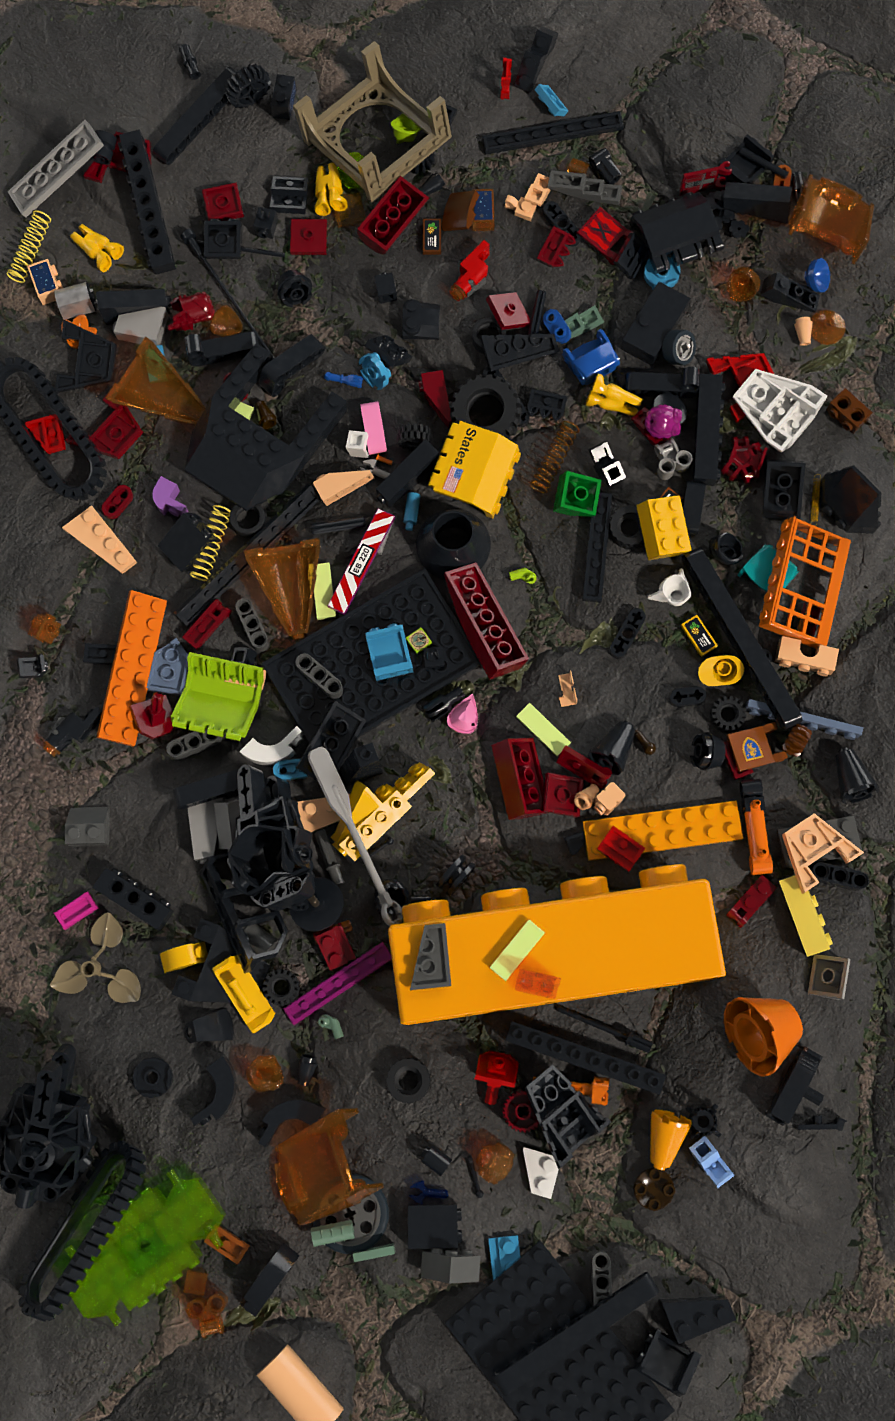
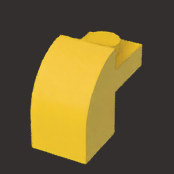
[160,942,208,973]

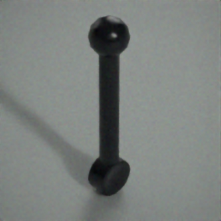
[359,837,394,864]
[468,1155,484,1198]

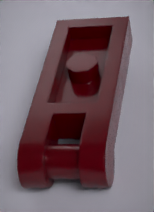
[182,599,232,651]
[556,745,612,789]
[726,875,777,928]

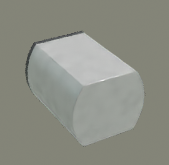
[54,282,97,320]

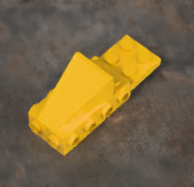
[331,762,435,861]

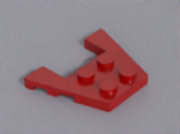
[706,353,774,423]

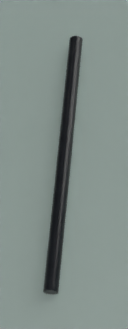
[197,240,285,258]

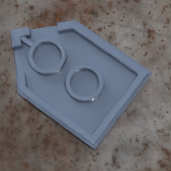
[146,638,188,696]

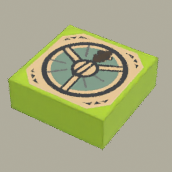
[406,628,432,654]

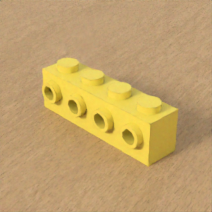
[779,875,833,957]

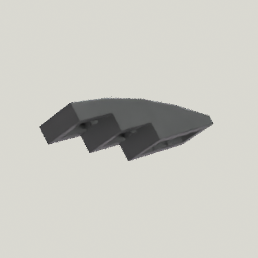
[547,170,623,205]

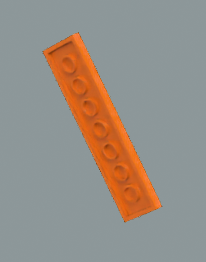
[96,590,167,747]

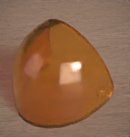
[210,305,243,337]

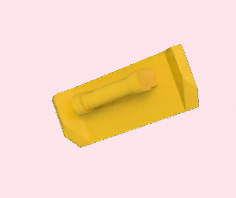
[212,955,275,1033]

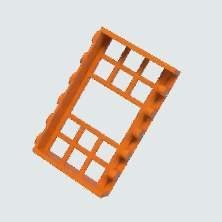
[759,516,851,649]

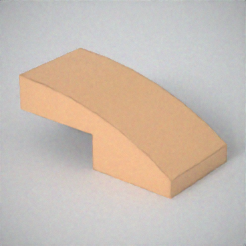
[524,173,551,207]

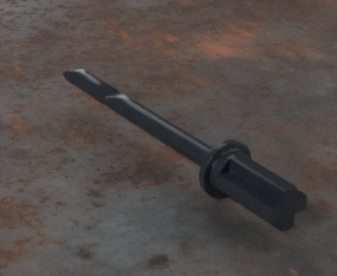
[556,1005,653,1053]

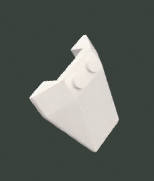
[733,369,827,453]

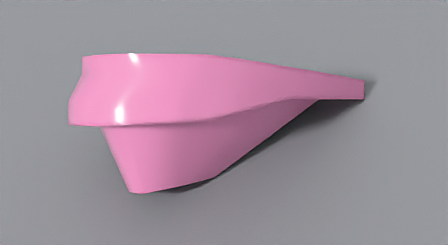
[447,694,478,734]

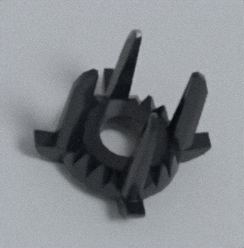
[686,1104,722,1140]

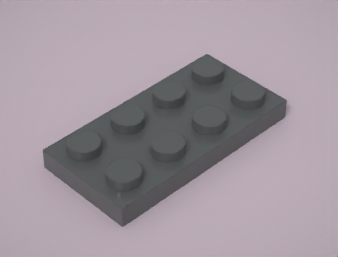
[776,816,862,869]

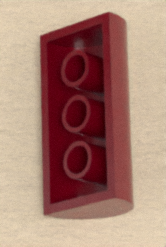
[357,176,429,254]

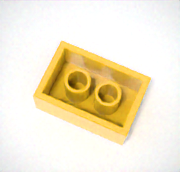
[636,495,692,560]

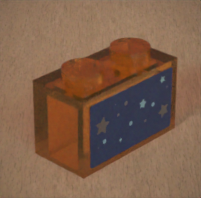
[472,189,494,231]

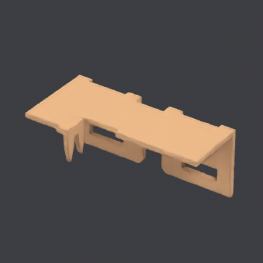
[558,670,577,707]

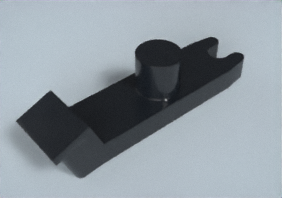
[796,1116,847,1131]

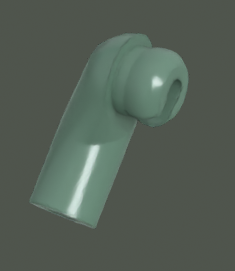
[318,1015,344,1039]

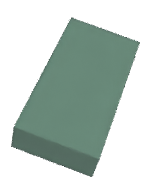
[353,1243,396,1262]

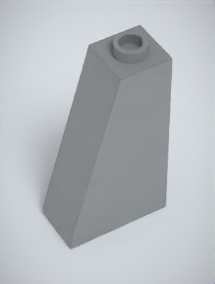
[188,797,226,864]

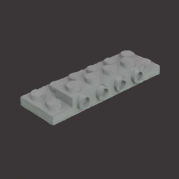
[8,120,104,217]

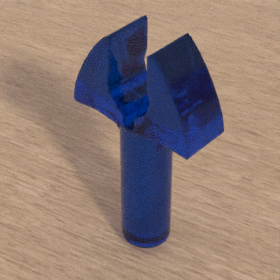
[409,1180,448,1204]

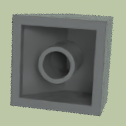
[65,807,110,847]

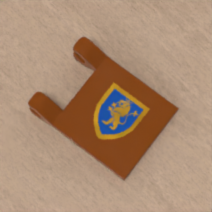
[726,722,788,772]

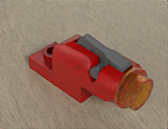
[449,240,490,301]

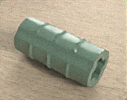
[311,1219,355,1247]

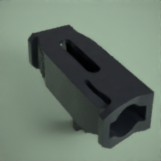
[765,1047,824,1126]

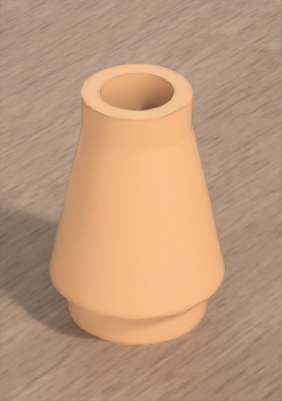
[794,317,813,346]
[574,784,599,810]

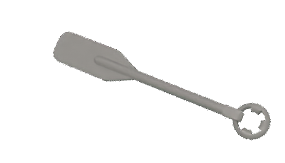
[308,747,403,926]

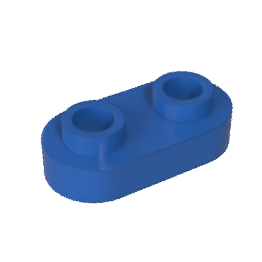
[543,309,571,344]

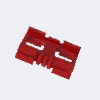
[501,58,512,99]

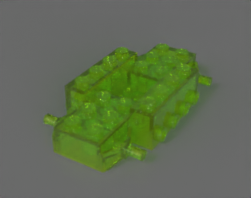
[65,1169,226,1327]

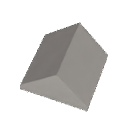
[808,954,850,1000]

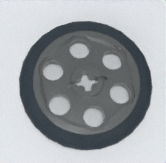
[312,1174,389,1254]

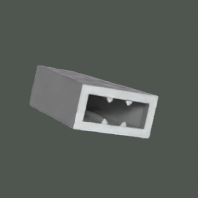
[113,307,169,347]
[214,796,240,851]

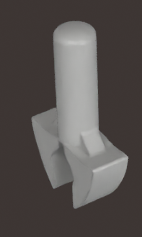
[360,459,390,479]

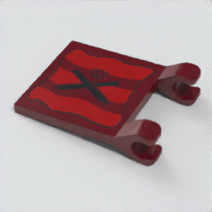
[577,207,634,265]

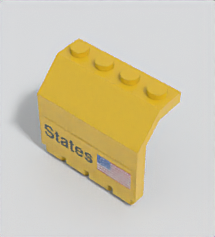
[428,421,521,519]

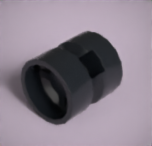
[90,130,117,165]

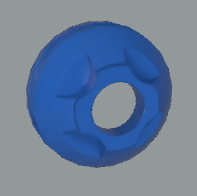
[804,258,830,293]

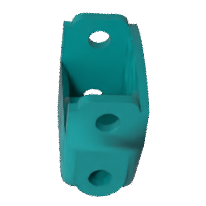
[737,544,799,592]

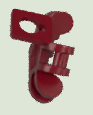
[721,436,768,484]

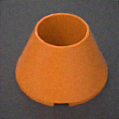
[724,997,803,1077]

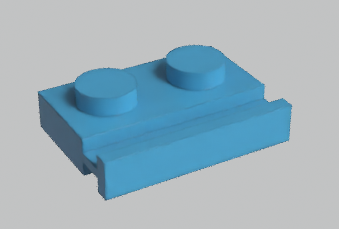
[488,1235,520,1280]

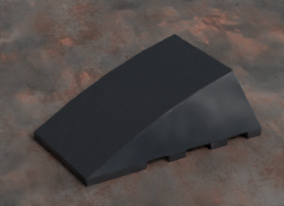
[524,1065,611,1169]

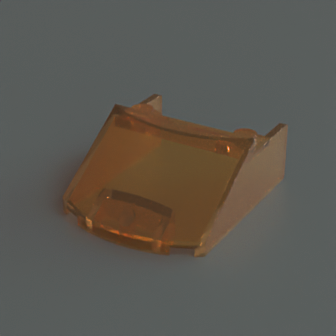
[788,174,874,265]
[275,1108,384,1225]

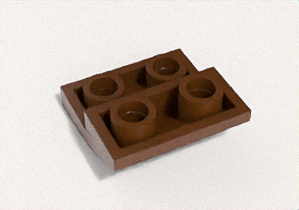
[442,190,480,231]

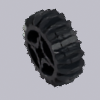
[224,64,271,109]

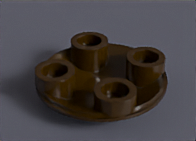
[634,1168,675,1211]

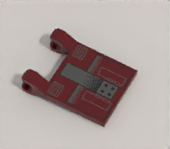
[679,161,732,196]

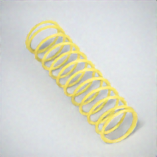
[6,210,51,283]
[190,505,231,581]

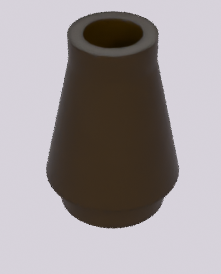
[255,401,276,429]

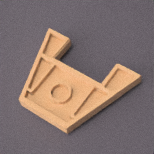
[782,813,864,894]

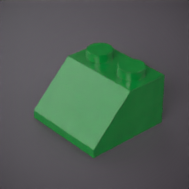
[553,471,602,516]

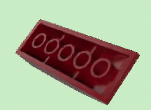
[444,563,529,680]

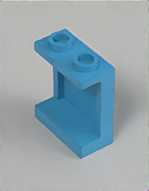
[365,623,413,681]

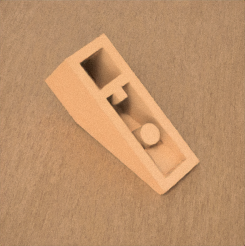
[313,470,375,506]

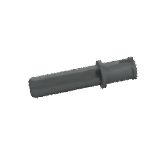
[315,830,345,886]

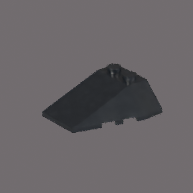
[820,465,882,534]

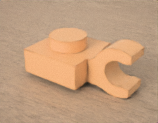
[504,195,537,221]

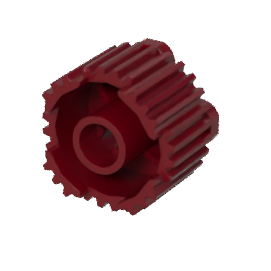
[502,1090,539,1133]

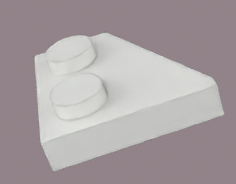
[523,1147,559,1199]

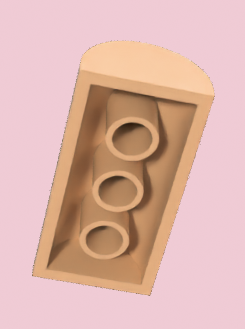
[256,1344,344,1421]

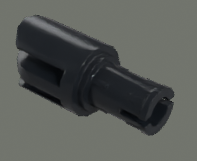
[422,686,465,722]

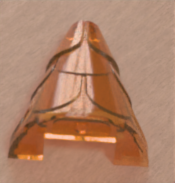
[105,337,206,426]
[244,538,320,640]

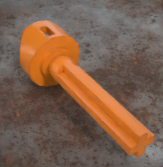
[533,1076,610,1105]

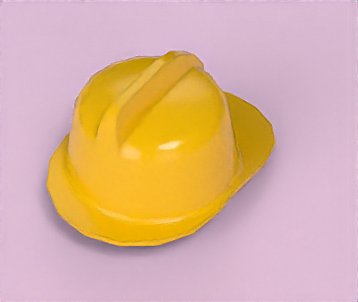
[698,655,744,686]

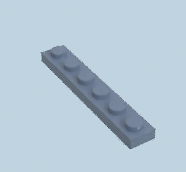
[745,699,863,740]

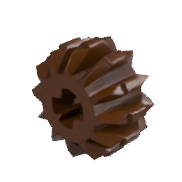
[782,724,812,757]

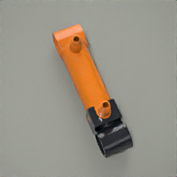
[739,779,773,875]

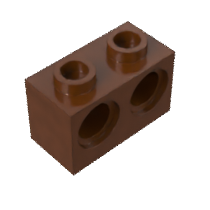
[826,388,873,434]

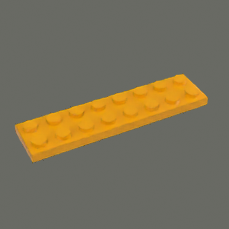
[582,801,743,861]

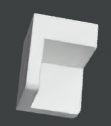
[346,430,369,458]

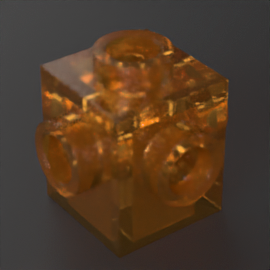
[28,613,61,644]

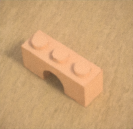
[774,636,839,676]

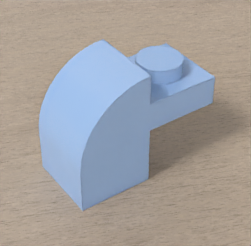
[689,1136,734,1188]

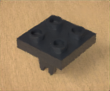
[365,335,412,372]

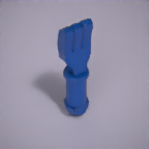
[324,372,363,388]

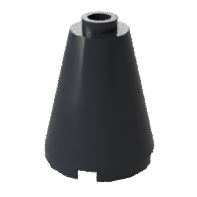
[588,721,635,776]
[835,748,880,804]

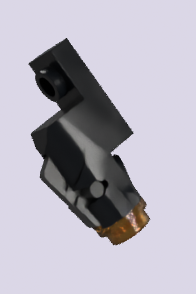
[42,706,102,757]

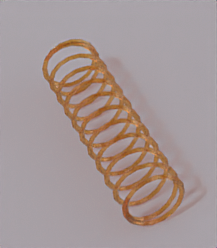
[530,421,580,493]

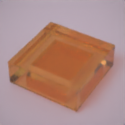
[183,1270,209,1296]

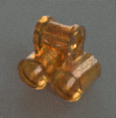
[186,1292,228,1339]

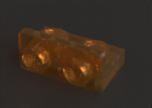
[515,969,561,999]

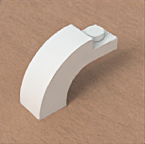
[239,726,304,765]

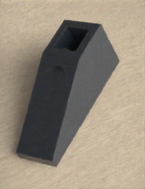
[760,272,820,313]

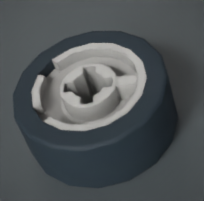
[662,329,696,365]

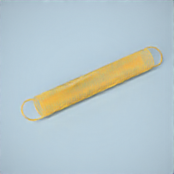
[810,474,821,525]

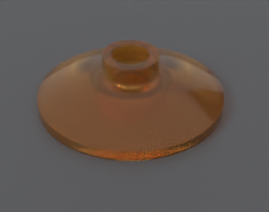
[811,310,846,345]

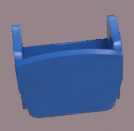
[562,329,620,385]

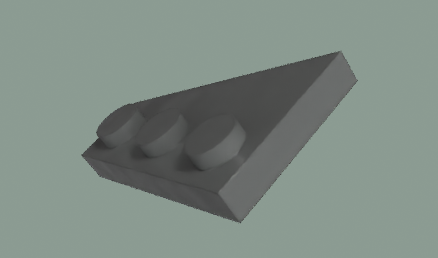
[410,923,451,990]

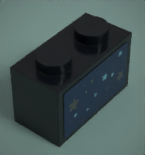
[271,74,297,120]

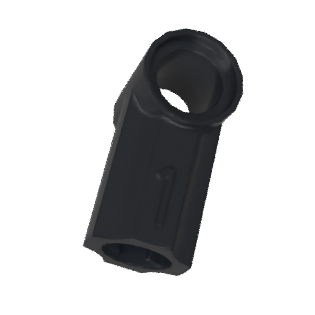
[588,148,622,185]

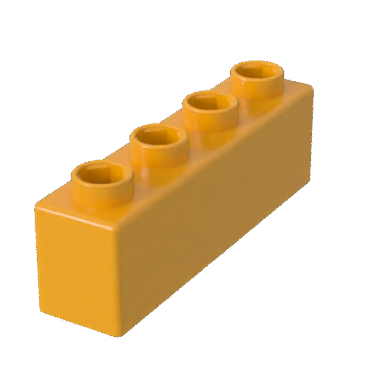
[388,864,726,1025]

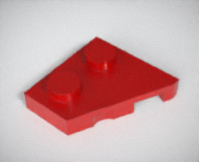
[25,414,66,454]

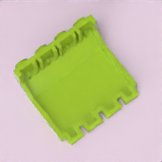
[171,652,264,741]

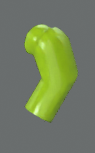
[509,568,536,584]

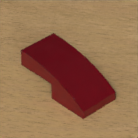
[631,407,669,446]

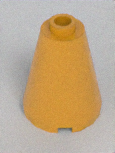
[650,1109,692,1170]

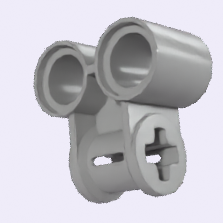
[654,438,692,480]

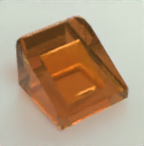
[567,158,590,174]

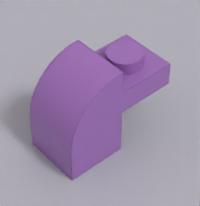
[153,476,188,517]

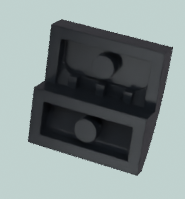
[270,176,309,214]

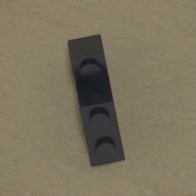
[514,27,559,92]

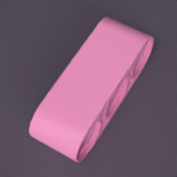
[360,401,387,455]

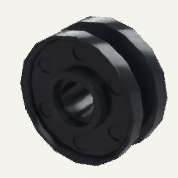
[436,854,476,897]

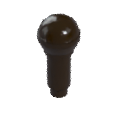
[635,729,656,755]

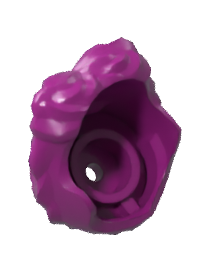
[645,405,682,438]

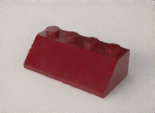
[491,738,547,820]

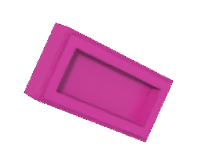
[54,891,98,930]

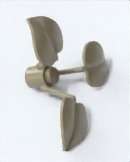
[50,912,141,1003]

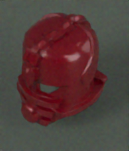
[168,292,215,331]

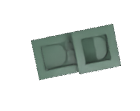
[565,305,604,338]

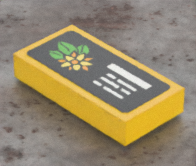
[681,615,718,657]

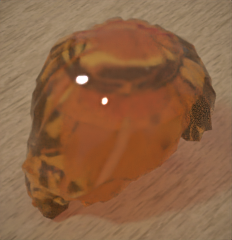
[727,266,761,302]
[246,1055,284,1092]

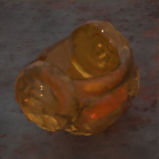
[476,1142,515,1185]

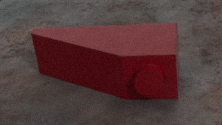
[418,370,452,429]

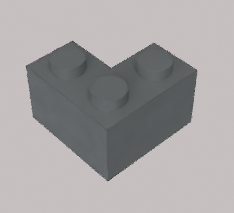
[421,1248,481,1284]

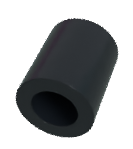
[420,1145,453,1176]

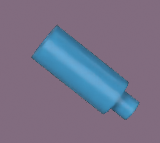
[403,492,421,531]

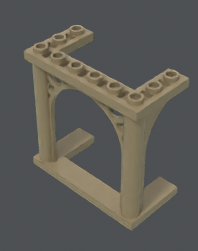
[293,41,452,202]

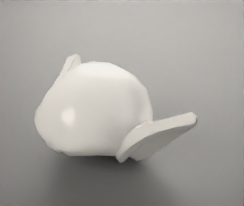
[648,568,691,606]

